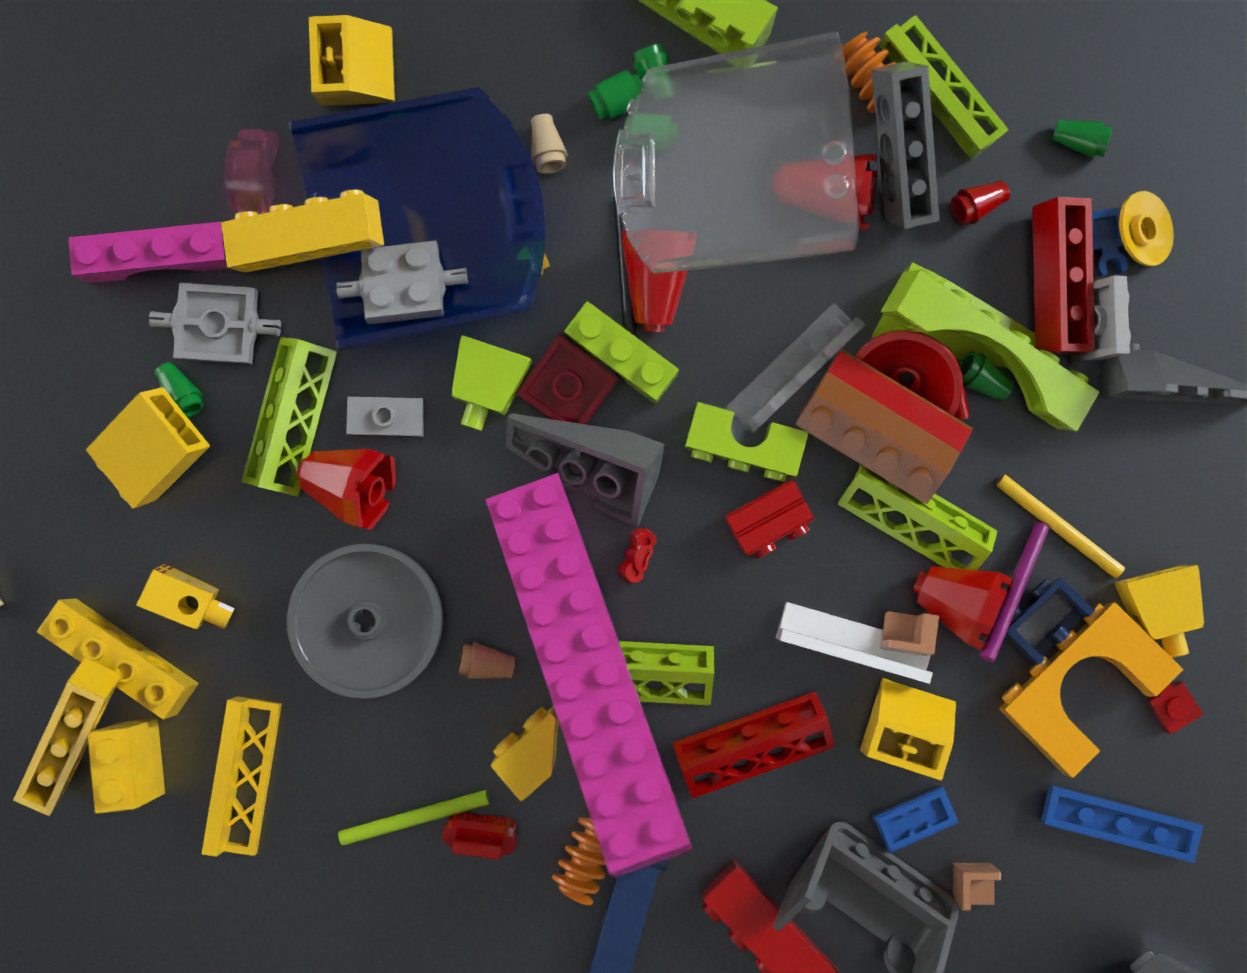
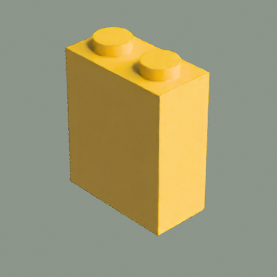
[86,387,210,509]
[88,718,165,813]

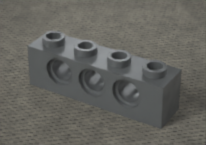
[872,61,940,229]

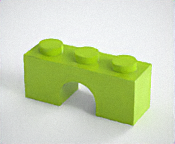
[564,301,679,405]
[684,402,809,483]

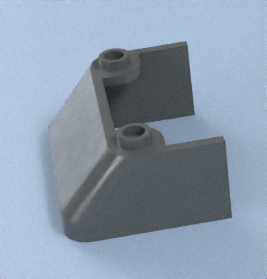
[773,822,959,973]

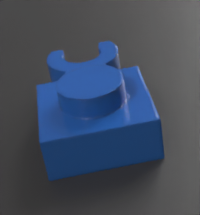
[1092,207,1128,277]

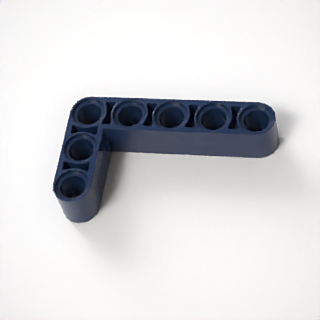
[588,858,669,973]

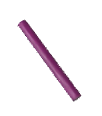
[980,522,1049,662]

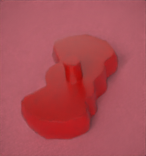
[617,528,657,584]

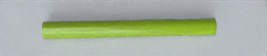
[338,790,490,846]

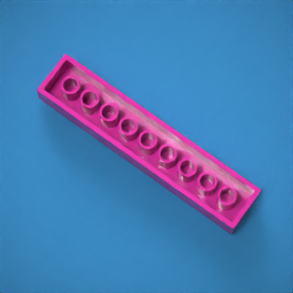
[485,473,693,878]

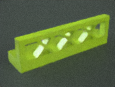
[879,15,1009,160]
[241,337,337,497]
[837,464,997,570]
[619,641,714,705]

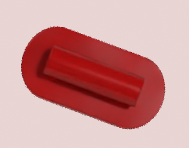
[442,812,517,860]

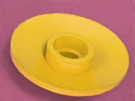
[1119,191,1174,267]

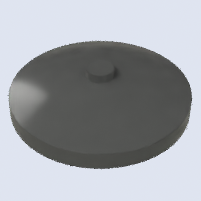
[287,544,443,699]

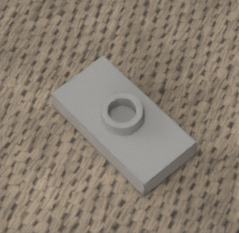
[346,397,425,437]

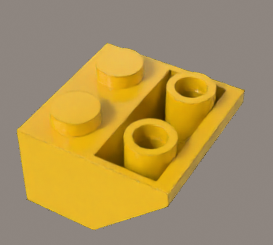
[309,15,395,106]
[860,678,956,781]
[490,706,558,802]

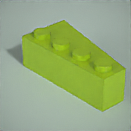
[638,0,778,71]

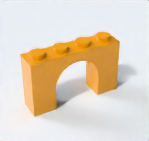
[999,602,1184,778]

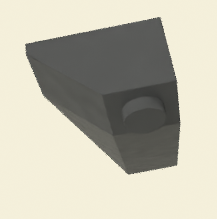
[1102,343,1247,404]
[505,413,664,527]

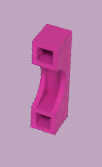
[68,222,231,284]

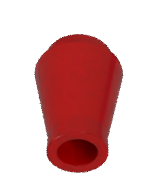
[951,180,1010,225]

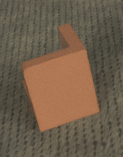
[880,611,939,656]
[952,863,1001,911]

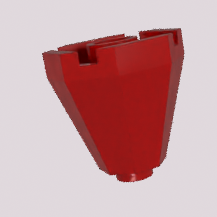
[297,449,396,530]
[912,566,1012,650]

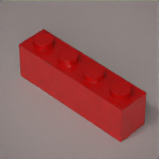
[1032,197,1095,357]
[701,859,840,973]

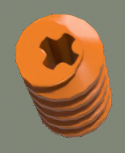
[834,32,897,113]
[551,817,607,905]

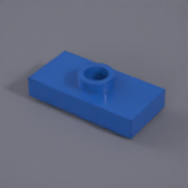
[871,786,959,854]

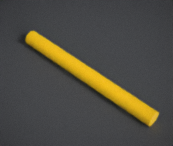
[995,474,1125,579]

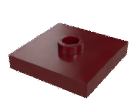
[515,332,621,425]

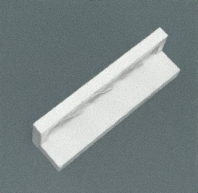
[775,602,933,684]

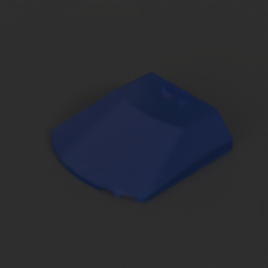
[289,87,546,352]

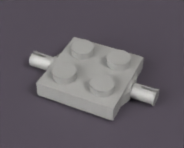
[337,240,468,324]
[149,283,281,365]

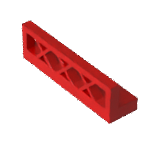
[672,692,835,799]

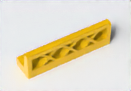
[202,696,282,857]

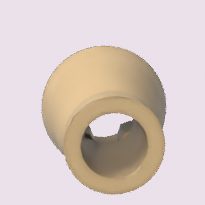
[530,114,568,174]

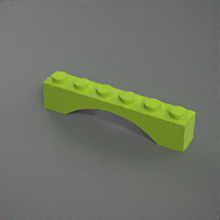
[881,268,1099,431]

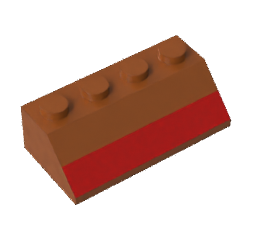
[795,348,973,504]

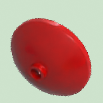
[855,330,963,416]

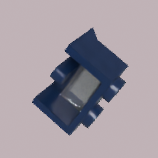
[1005,578,1095,665]

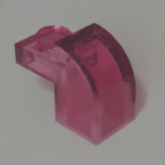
[225,128,279,214]

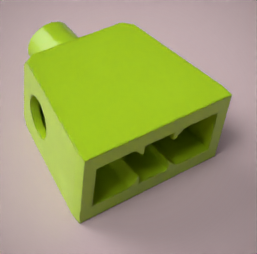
[451,335,533,431]

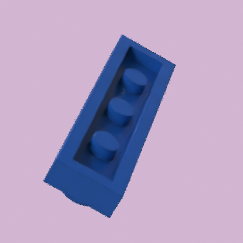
[1040,784,1203,863]

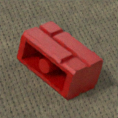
[723,479,815,559]

